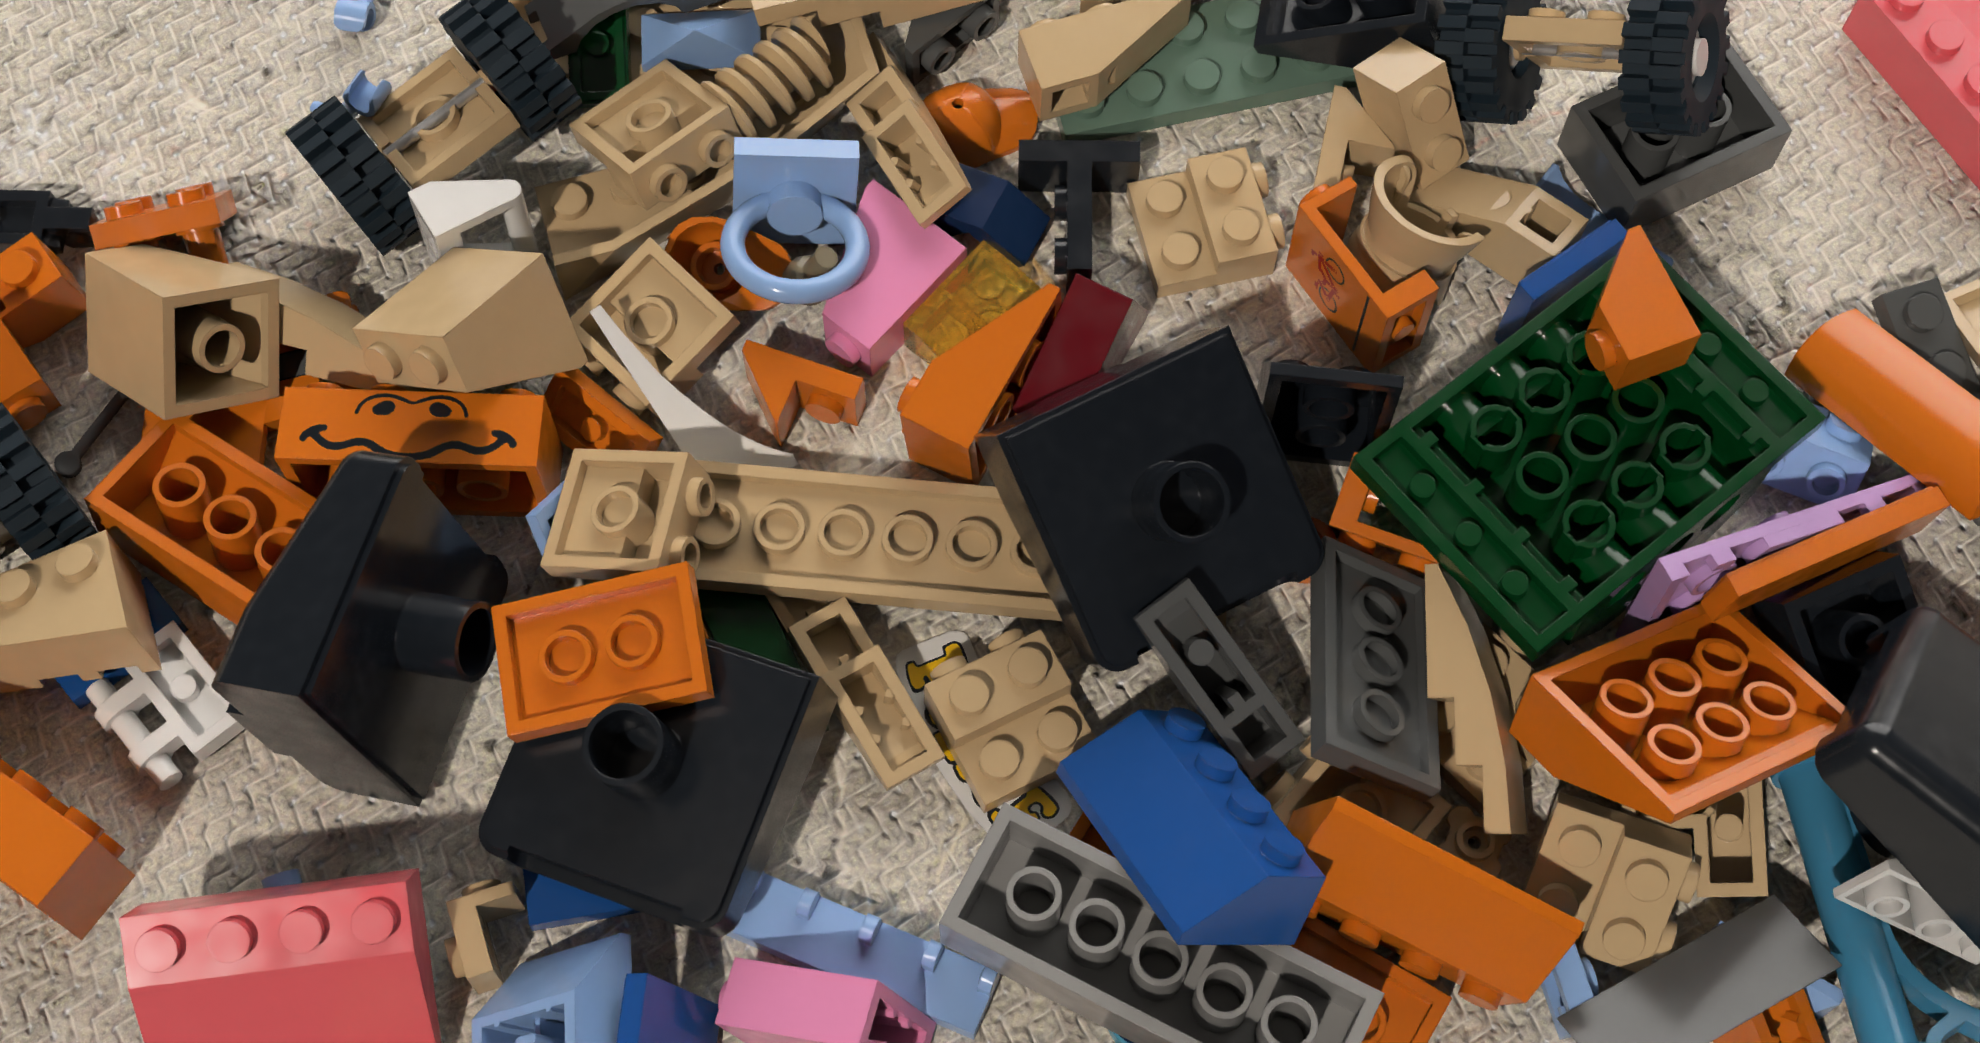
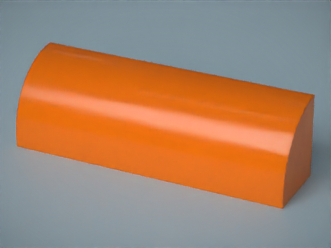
[1784,308,1980,521]

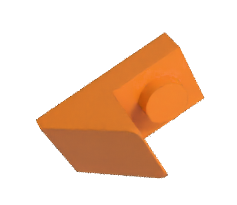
[742,340,866,447]

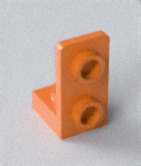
[1328,452,1441,574]

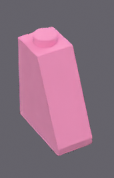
[822,179,967,377]
[714,957,936,1043]

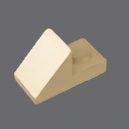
[1313,85,1395,189]

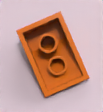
[897,283,1062,485]

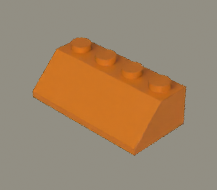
[84,416,317,625]
[1286,796,1585,1011]

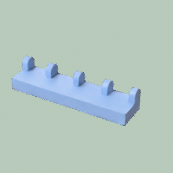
[727,871,1001,1040]

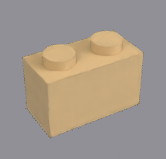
[1353,37,1469,190]

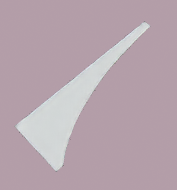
[589,305,798,468]

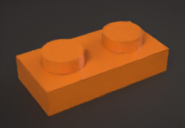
[544,369,664,451]

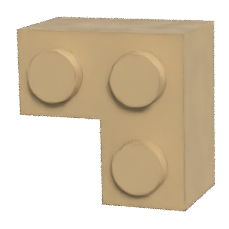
[1622,781,1768,897]

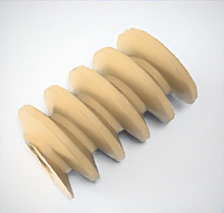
[700,16,833,138]

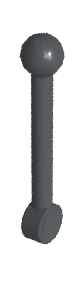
[54,391,129,478]

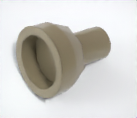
[782,246,838,306]

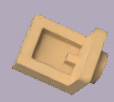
[444,879,525,995]

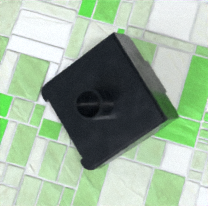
[974,325,1324,672]
[211,450,508,807]
[1815,606,1980,949]
[479,638,838,937]

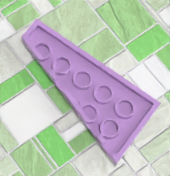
[1615,473,1951,638]

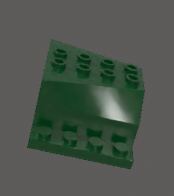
[1350,251,1827,662]

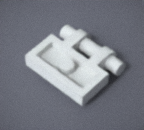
[86,620,246,791]

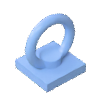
[720,137,870,304]

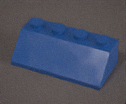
[1056,707,1326,945]

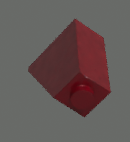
[1012,273,1149,414]

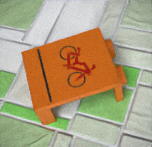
[1285,176,1439,373]

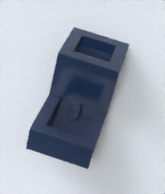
[901,163,1051,269]

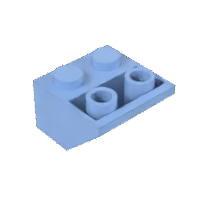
[472,933,632,1043]

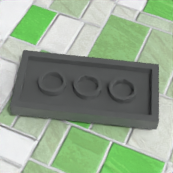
[1310,535,1441,803]

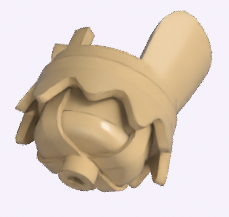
[1346,155,1485,306]

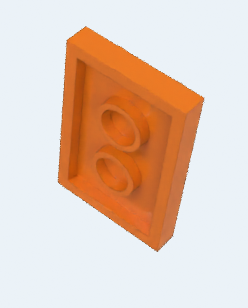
[491,561,714,743]

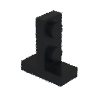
[1018,140,1140,294]

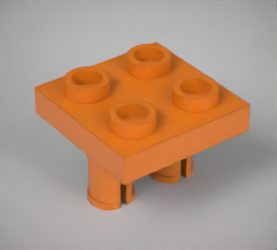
[89,182,237,264]

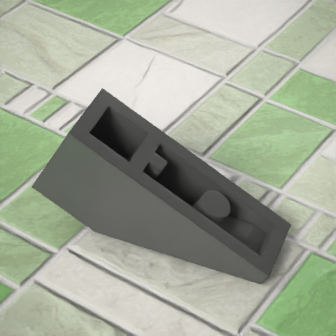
[1133,577,1305,780]

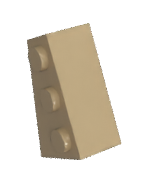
[0,530,162,694]

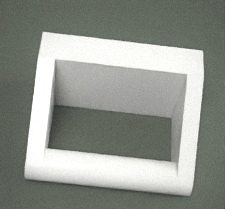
[407,179,539,264]

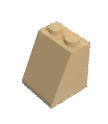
[85,244,279,420]
[352,247,588,393]

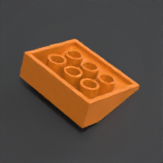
[1509,604,1846,824]

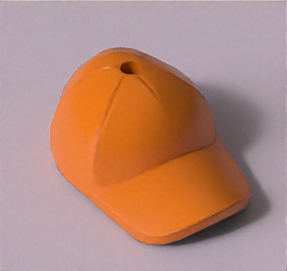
[923,82,1038,168]
[665,216,792,311]

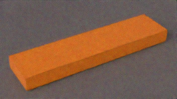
[1700,486,1950,622]

